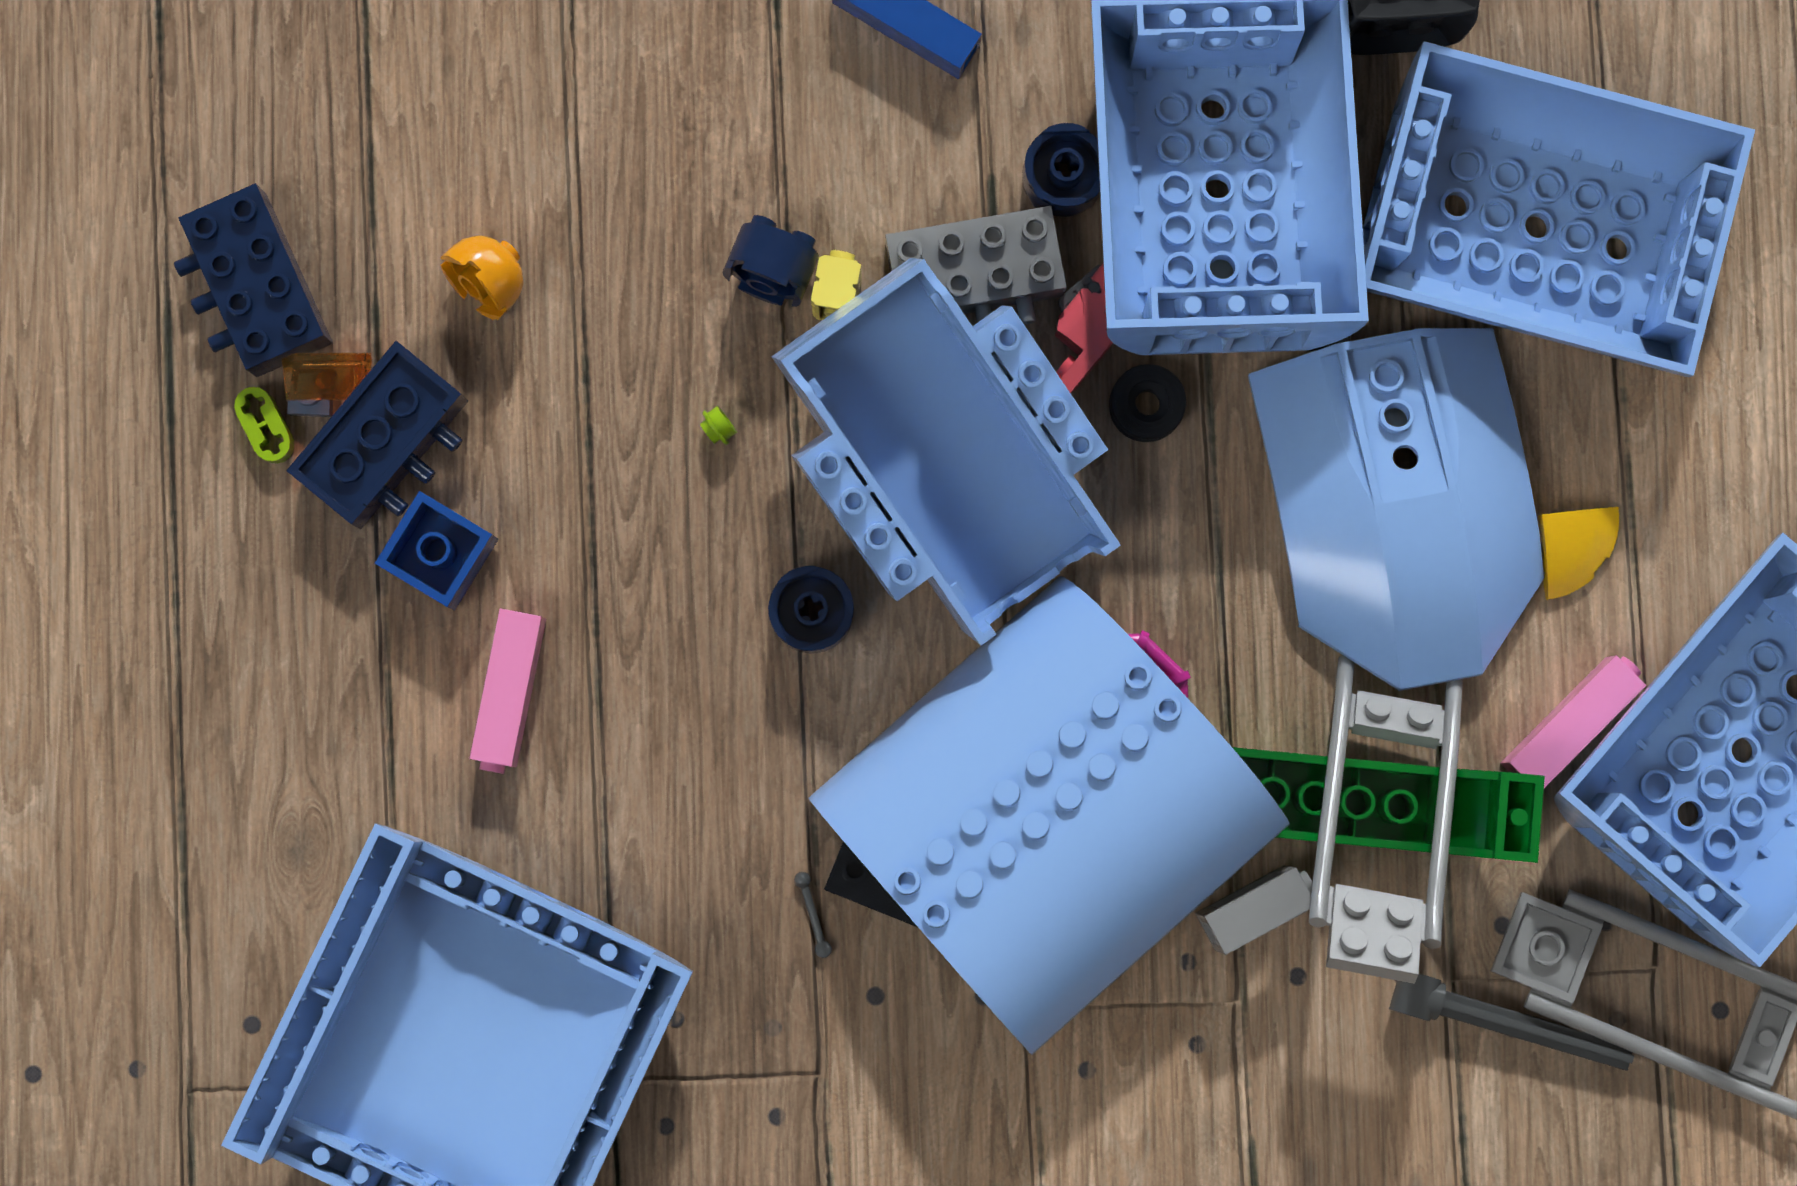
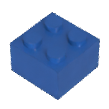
[375,491,499,611]

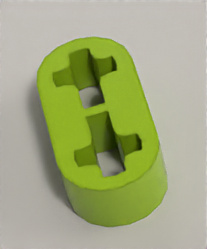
[234,387,295,464]

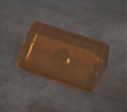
[282,353,372,401]

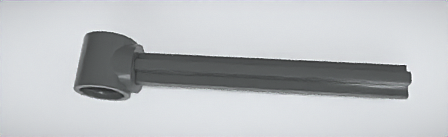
[1389,974,1634,1071]

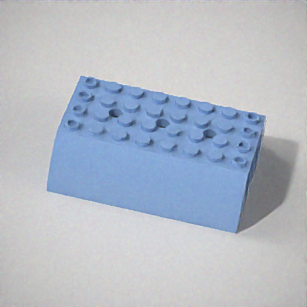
[1091,0,1369,355]
[1363,41,1755,377]
[1554,533,1797,967]

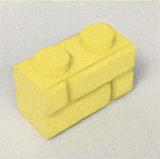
[811,250,862,320]

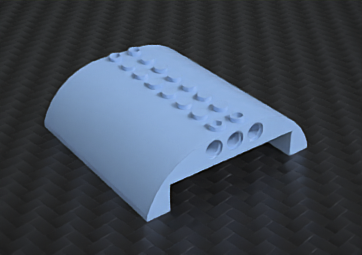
[808,576,1290,1055]
[221,823,693,1186]

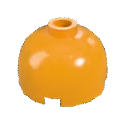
[440,235,524,320]

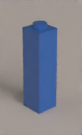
[832,0,982,79]

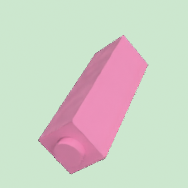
[469,608,546,774]
[1500,655,1647,788]

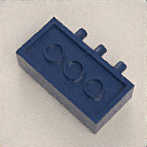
[174,183,333,377]
[286,341,468,529]

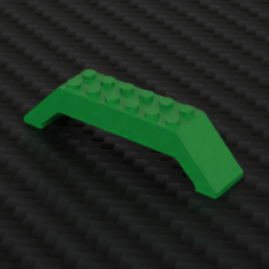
[1232,747,1545,863]

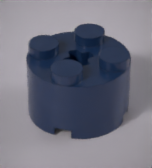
[1022,123,1100,217]
[722,215,819,307]
[768,566,854,654]

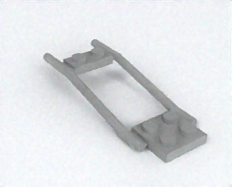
[1309,655,1463,984]
[1490,889,1797,1120]

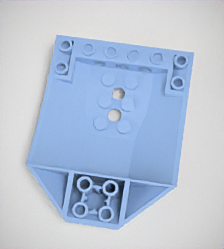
[1248,328,1544,691]

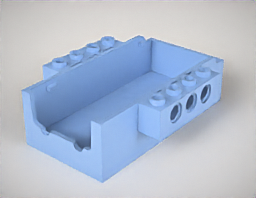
[771,258,1121,646]

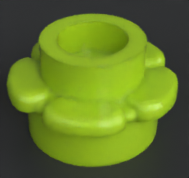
[700,406,737,445]

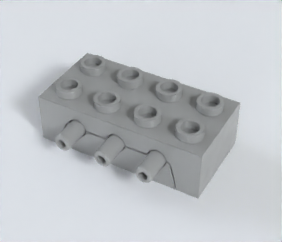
[885,206,1066,325]

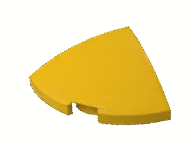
[1538,507,1619,600]

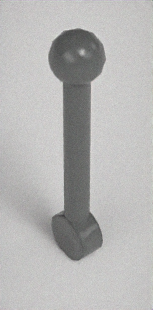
[794,872,832,958]

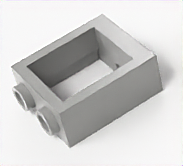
[1195,865,1312,955]

